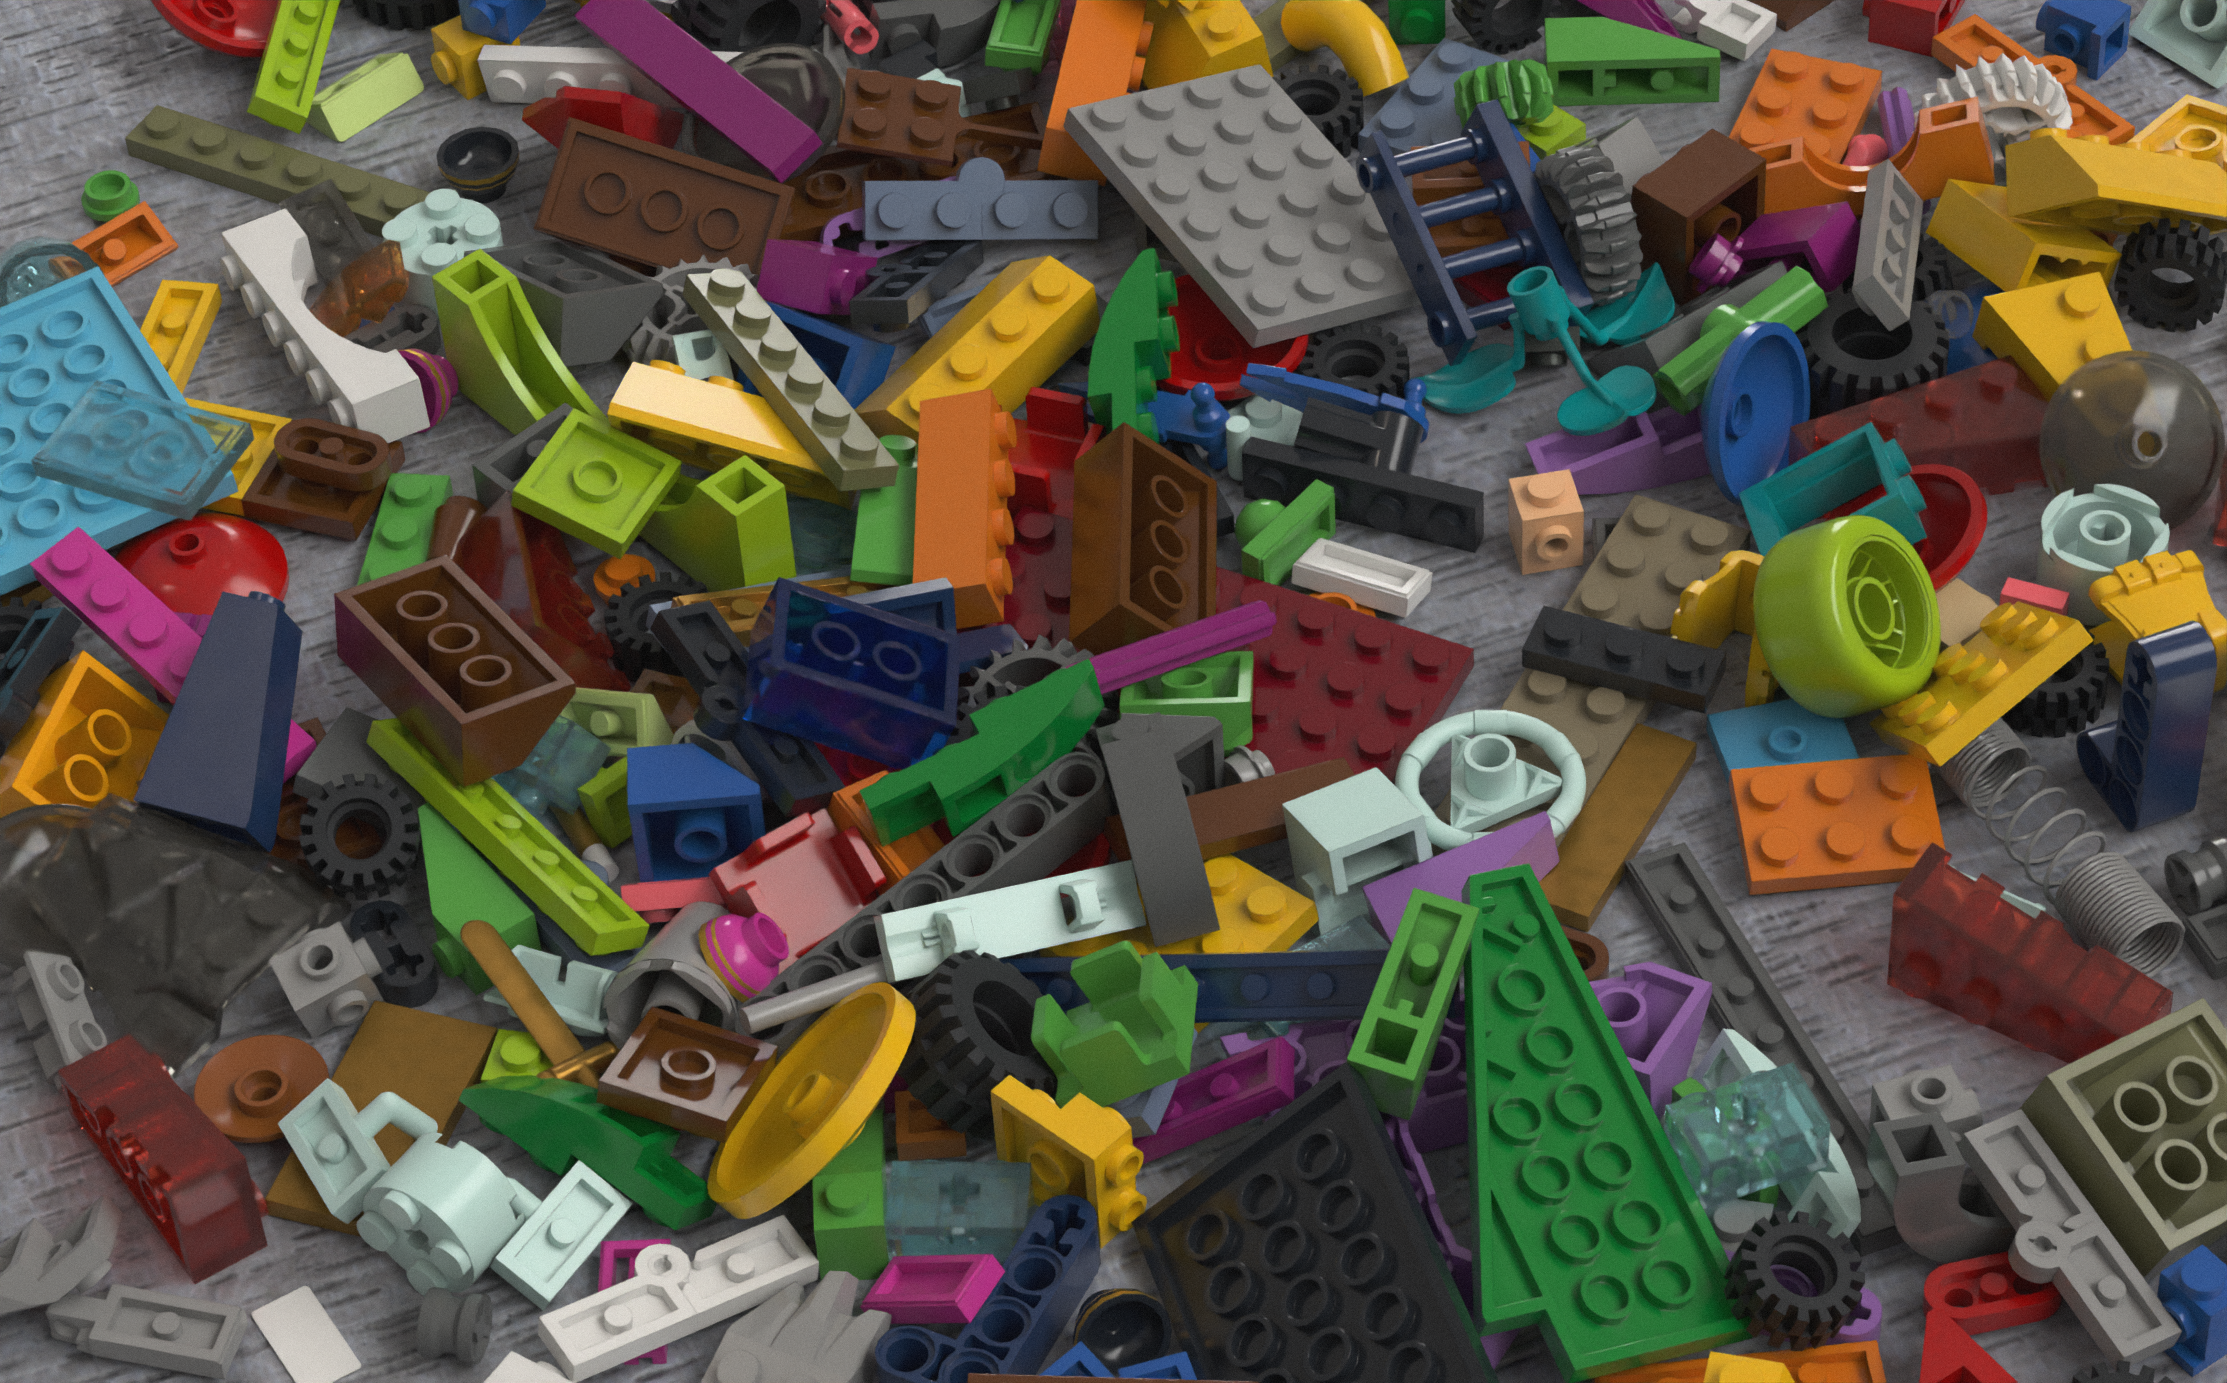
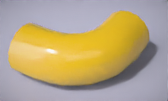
[1281,0,1409,97]

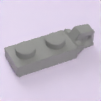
[46,1283,248,1380]

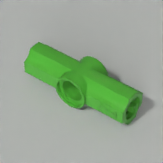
[1652,266,1828,416]

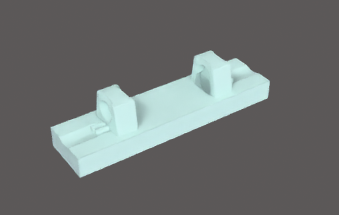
[873,860,1146,983]

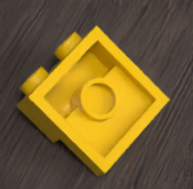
[990,1075,1147,1249]

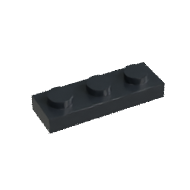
[1522,606,1727,714]

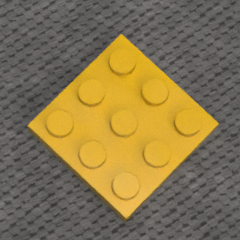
[1869,601,2094,767]
[1039,853,1319,1034]

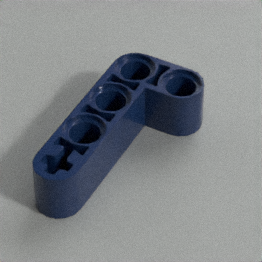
[2076,620,2217,832]
[875,1194,1101,1383]

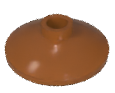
[194,1035,330,1143]

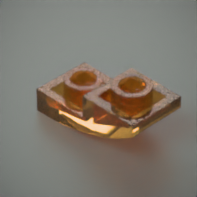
[309,239,409,338]

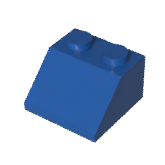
[736,301,896,409]
[627,743,766,882]

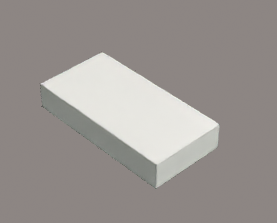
[1291,538,1433,618]

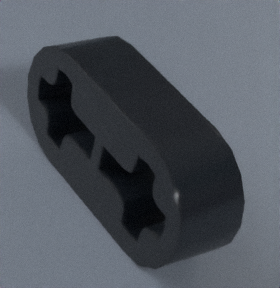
[350,900,439,1008]

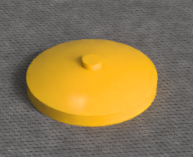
[707,982,916,1219]

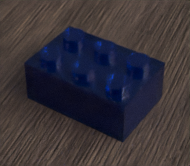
[743,577,961,770]

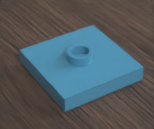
[1706,699,1859,786]

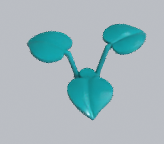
[1411,262,1675,436]

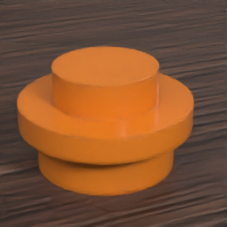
[593,554,656,606]

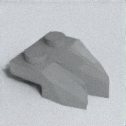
[0,1194,123,1316]
[701,1271,892,1383]

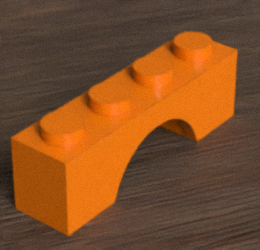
[1749,96,1995,220]

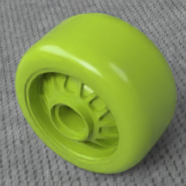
[1753,515,1941,718]

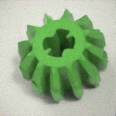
[1453,59,1554,129]

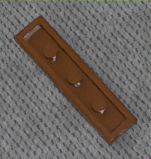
[1103,757,1355,877]

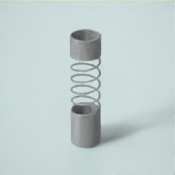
[1931,717,2185,983]

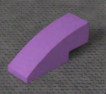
[1525,403,1710,495]

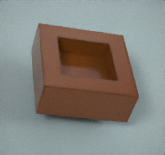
[895,1090,967,1161]

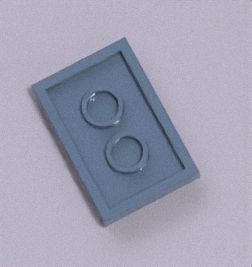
[1358,38,1511,155]

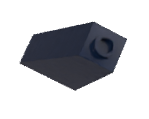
[133,591,303,853]

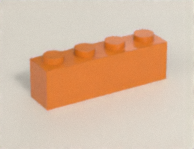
[1037,0,1154,186]
[912,389,1017,629]

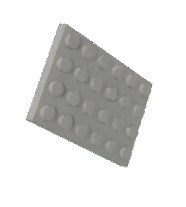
[1063,64,1453,348]

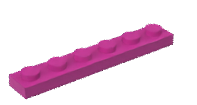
[30,526,317,783]

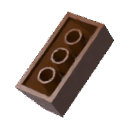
[1069,422,1217,656]
[334,555,576,787]

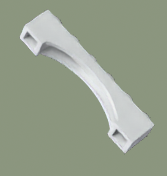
[219,208,430,443]

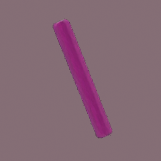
[1065,600,1277,695]

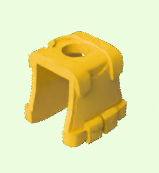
[1670,550,1779,707]
[2088,550,2227,693]

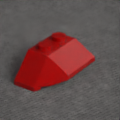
[522,86,685,149]

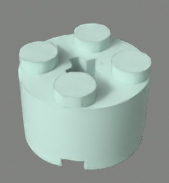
[382,189,504,325]
[2036,484,2170,626]
[356,1132,525,1296]

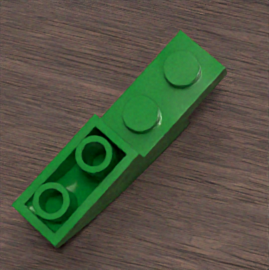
[1087,248,1180,444]
[859,659,1104,847]
[459,1075,717,1231]

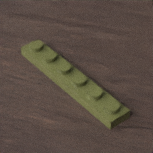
[125,105,430,238]
[682,268,899,492]

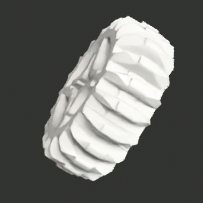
[1912,53,2073,187]

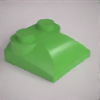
[1119,651,1254,757]

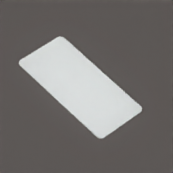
[251,1286,361,1383]

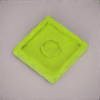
[511,408,682,559]

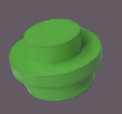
[81,170,140,222]

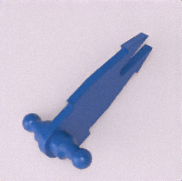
[1239,363,1429,443]
[1058,381,1230,470]

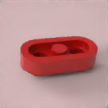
[1922,1251,2062,1336]

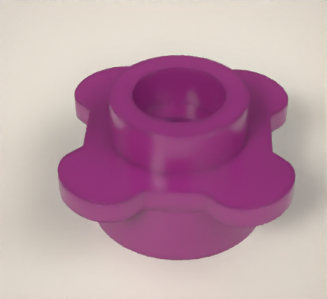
[1688,233,1744,294]

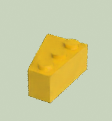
[1972,271,2163,476]

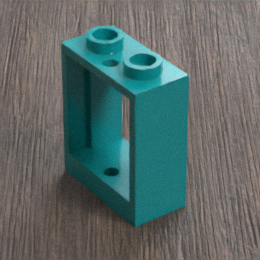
[1739,422,1927,556]

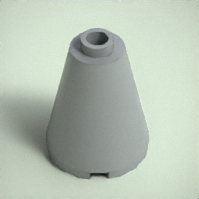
[603,901,738,1050]

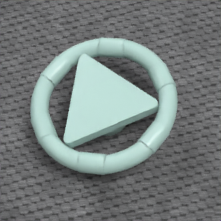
[1395,710,1586,851]

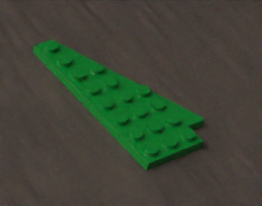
[1461,863,1754,1383]

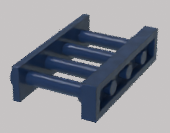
[1356,99,1594,367]

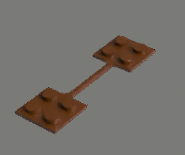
[836,67,1044,167]

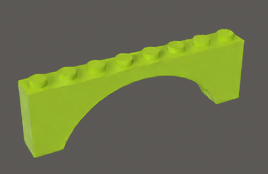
[432,248,797,592]

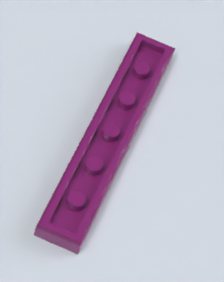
[574,0,823,183]

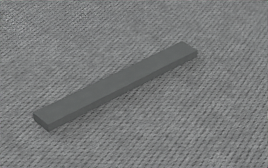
[1624,842,1905,1257]

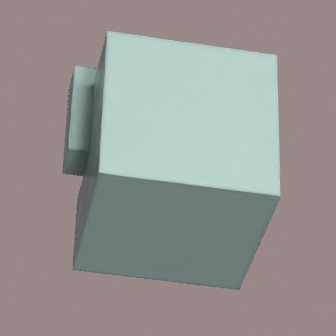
[1282,767,1433,943]

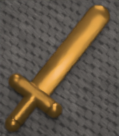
[460,920,620,1089]

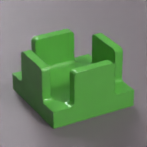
[1031,941,1198,1108]

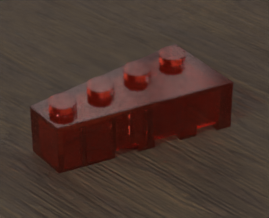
[1788,355,2071,520]
[459,490,632,692]
[1887,842,2174,1064]
[58,1034,269,1284]

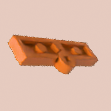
[1931,14,2135,146]

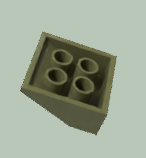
[2017,997,2227,1281]

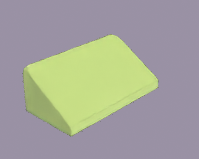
[306,52,424,142]
[555,687,674,757]

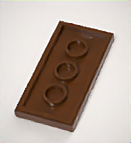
[534,117,795,275]

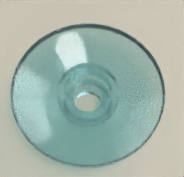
[787,497,858,569]

